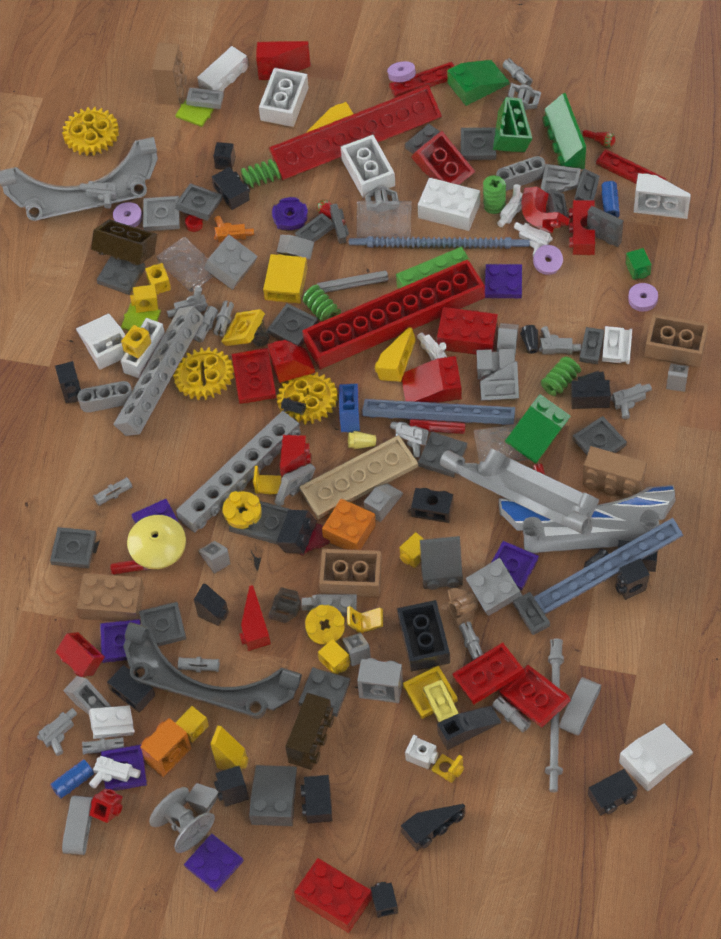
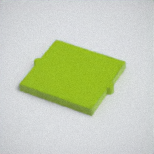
[175,100,215,127]
[121,304,161,331]

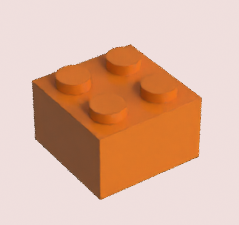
[322,499,376,550]
[140,718,192,777]

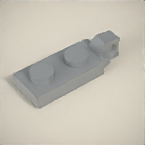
[302,594,357,616]

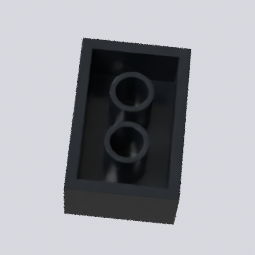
[397,600,450,672]

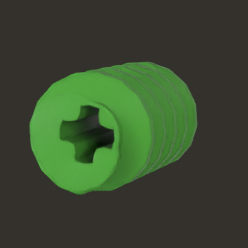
[241,159,280,188]
[483,175,506,214]
[303,285,341,322]
[541,357,581,396]

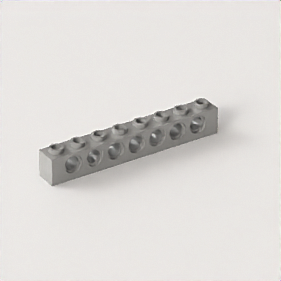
[113,306,205,436]
[176,411,301,533]

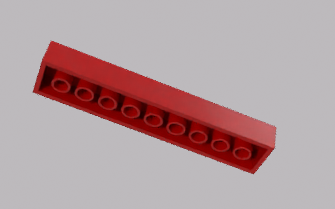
[302,259,485,370]

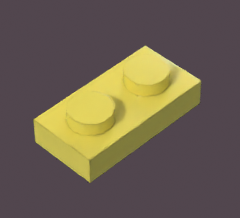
[423,680,459,723]

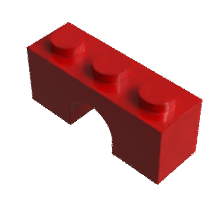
[569,200,595,255]

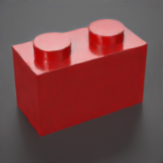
[55,632,105,677]

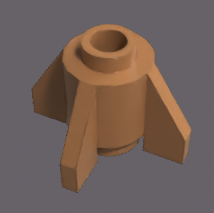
[441,588,478,628]

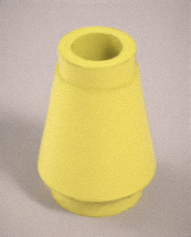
[348,431,376,450]

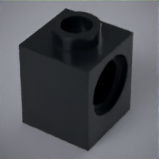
[213,142,236,170]
[371,882,398,918]

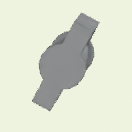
[507,83,541,111]
[365,186,399,213]

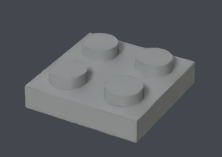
[143,196,180,231]

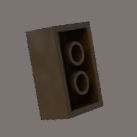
[91,219,158,265]
[285,692,334,770]

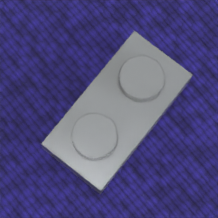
[186,88,224,109]

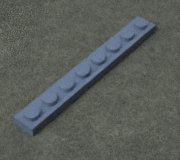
[363,399,515,425]
[534,518,683,615]

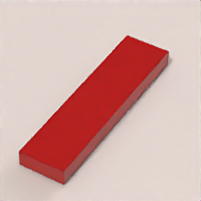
[389,62,454,98]
[596,149,667,184]

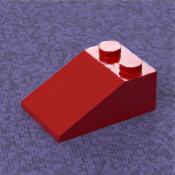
[256,41,311,81]
[411,131,475,185]
[402,356,462,403]

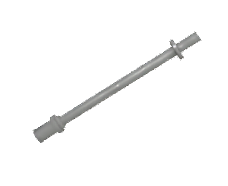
[545,638,564,793]

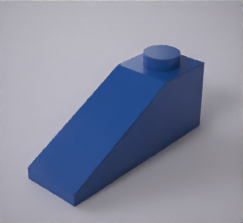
[339,383,360,433]

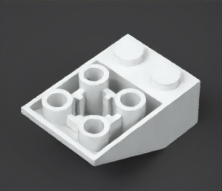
[76,313,126,370]

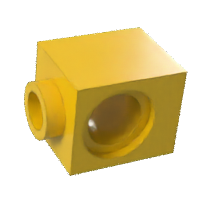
[145,263,171,295]
[130,285,158,313]
[121,325,151,359]
[318,639,350,674]
[176,706,209,743]

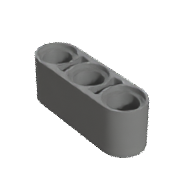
[496,156,545,191]
[78,381,132,412]
[559,677,601,736]
[62,795,93,855]

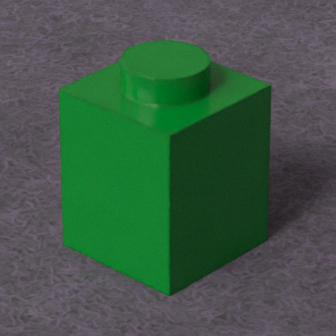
[626,248,652,280]

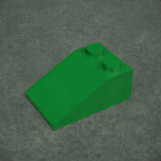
[447,60,510,106]
[505,394,571,464]

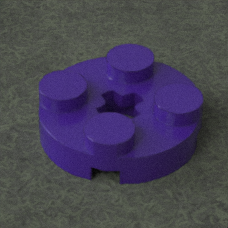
[272,197,308,230]

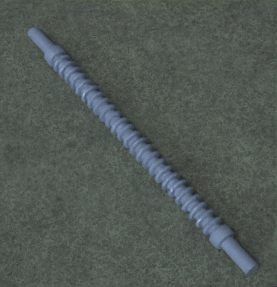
[349,236,530,249]

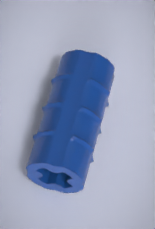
[601,181,620,218]
[50,759,94,799]

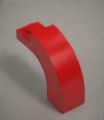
[521,187,570,233]

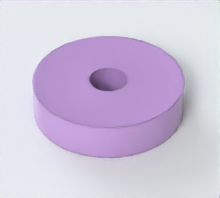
[387,61,416,82]
[113,202,142,227]
[533,245,563,275]
[628,283,658,311]

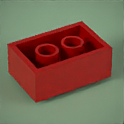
[437,307,498,355]
[294,858,372,933]

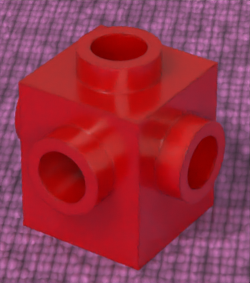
[89,789,123,823]

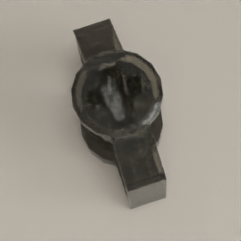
[269,587,301,623]

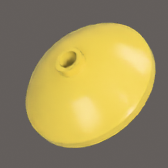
[127,515,186,569]

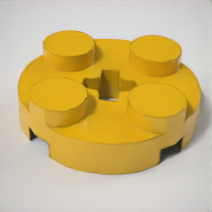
[223,491,262,529]
[305,605,345,645]

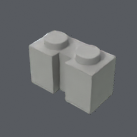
[477,349,515,379]

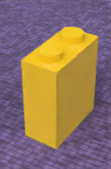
[263,254,308,304]

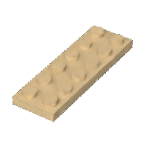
[299,435,418,519]

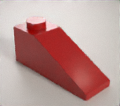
[239,585,271,651]

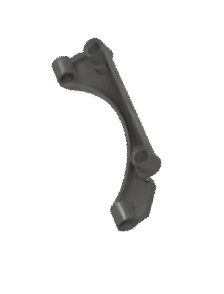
[123,622,302,719]

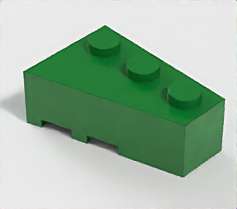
[493,97,533,152]

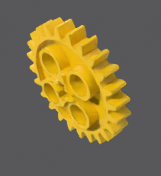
[62,107,119,156]
[173,347,234,400]
[277,372,338,425]

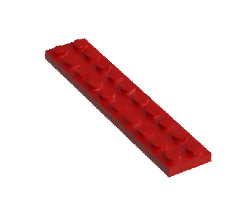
[269,85,442,181]

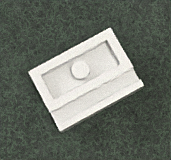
[602,326,632,364]
[89,706,135,739]

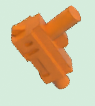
[214,216,254,243]

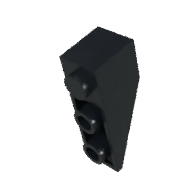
[437,706,501,750]
[401,804,466,851]

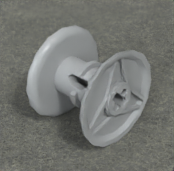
[149,787,215,853]

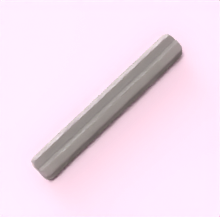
[317,271,388,293]

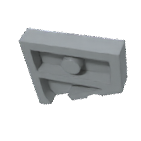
[541,164,581,193]
[480,361,519,400]
[274,464,316,506]

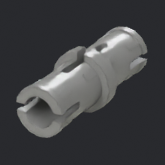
[502,58,533,86]
[213,301,234,337]
[193,306,218,342]
[93,477,133,506]
[459,622,483,661]
[178,657,220,673]
[492,696,531,733]
[82,737,124,755]

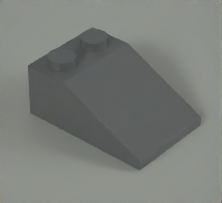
[420,536,463,590]
[249,765,297,826]

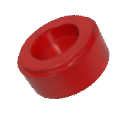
[185,215,203,232]

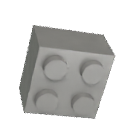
[204,235,258,290]
[466,558,522,616]
[357,658,403,703]

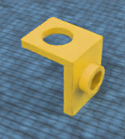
[253,466,281,494]
[347,606,383,633]
[431,754,464,783]

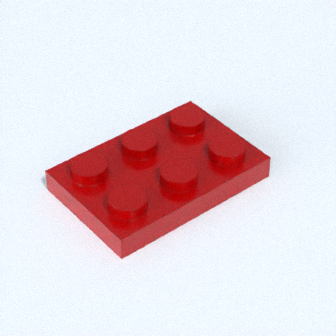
[231,348,276,404]
[452,642,525,705]
[499,665,571,728]

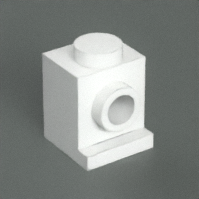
[405,735,438,769]

